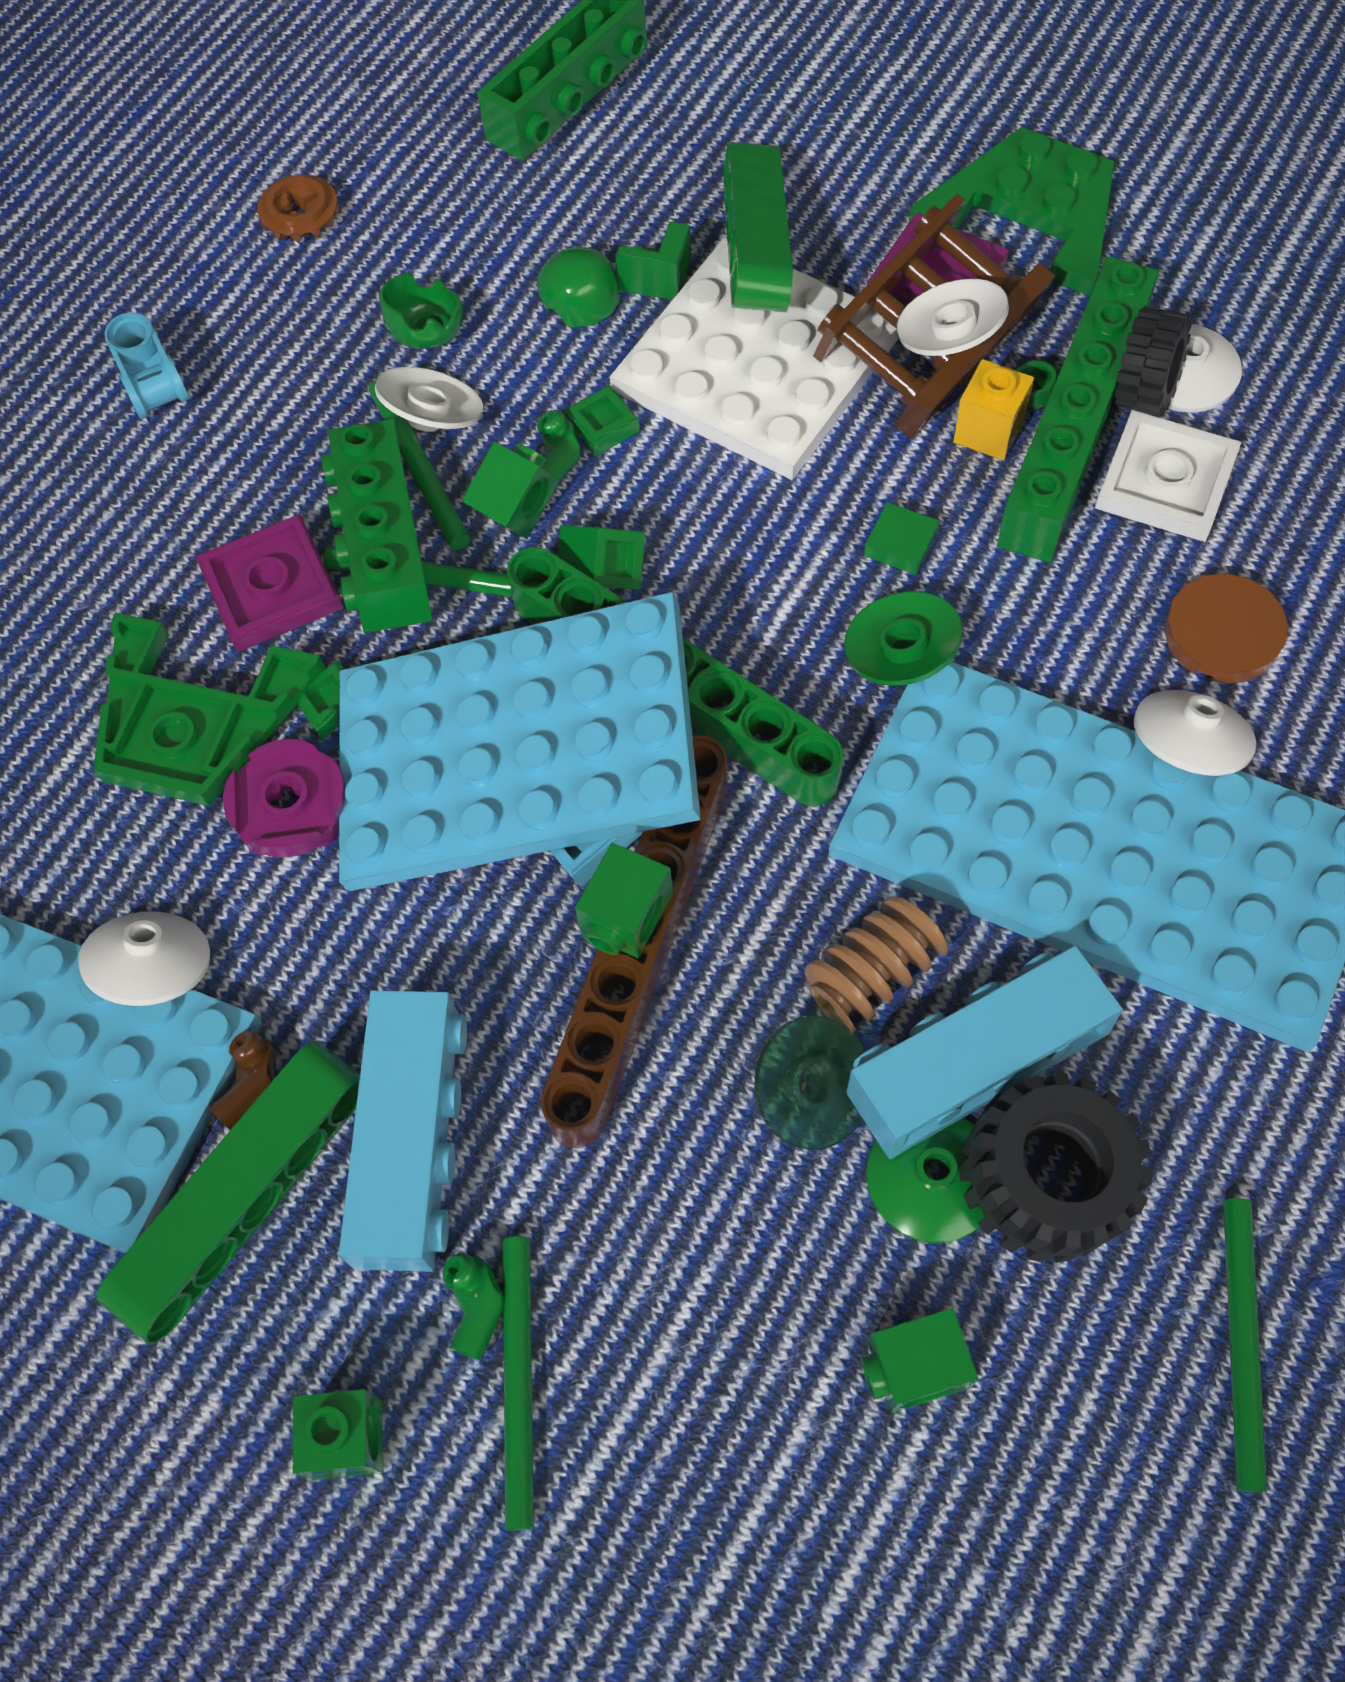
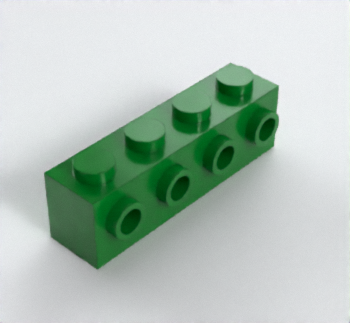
[477,0,647,161]
[321,419,433,633]

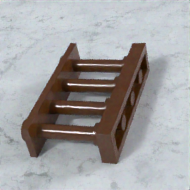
[813,194,1055,440]

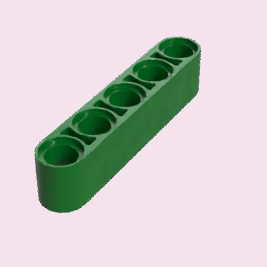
[724,141,793,312]
[96,1041,361,1345]

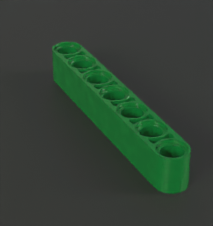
[507,547,843,806]

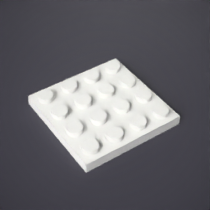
[609,237,899,480]

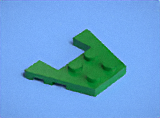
[909,127,1114,296]
[93,612,326,806]

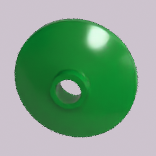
[844,591,963,686]
[866,1118,985,1244]

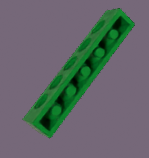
[997,256,1160,563]

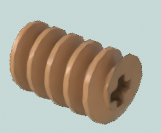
[805,896,948,1036]

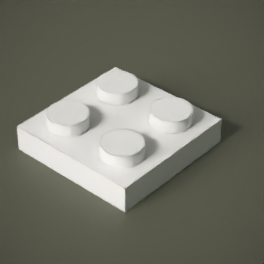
[1095,410,1241,542]

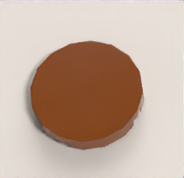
[1164,573,1288,684]

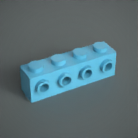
[846,945,1123,1160]
[339,991,467,1272]

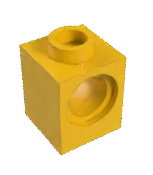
[953,359,1034,461]

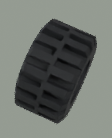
[960,1073,1153,1263]

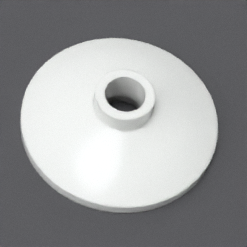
[897,279,1009,356]
[1169,324,1242,413]
[375,367,483,432]
[1134,690,1256,776]
[78,912,210,1006]

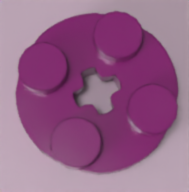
[223,739,345,857]

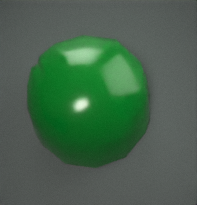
[537,246,620,328]
[378,272,464,349]

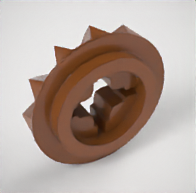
[257,175,340,244]

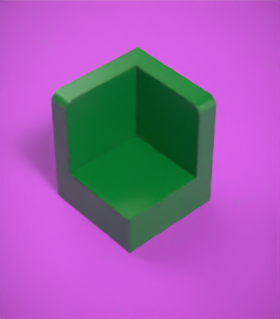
[615,221,692,300]
[558,525,645,590]

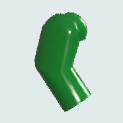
[537,410,581,482]
[442,1253,504,1362]

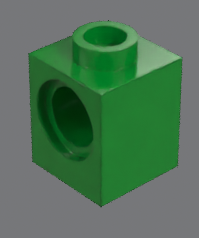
[462,441,559,539]
[575,842,673,959]
[860,1308,979,1414]
[293,1389,384,1481]

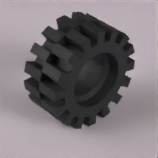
[1115,306,1192,417]

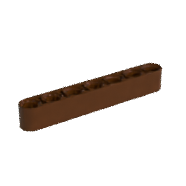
[541,735,728,1148]

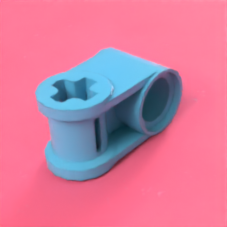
[104,312,190,420]

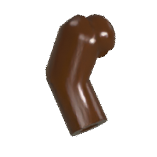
[209,1031,276,1130]

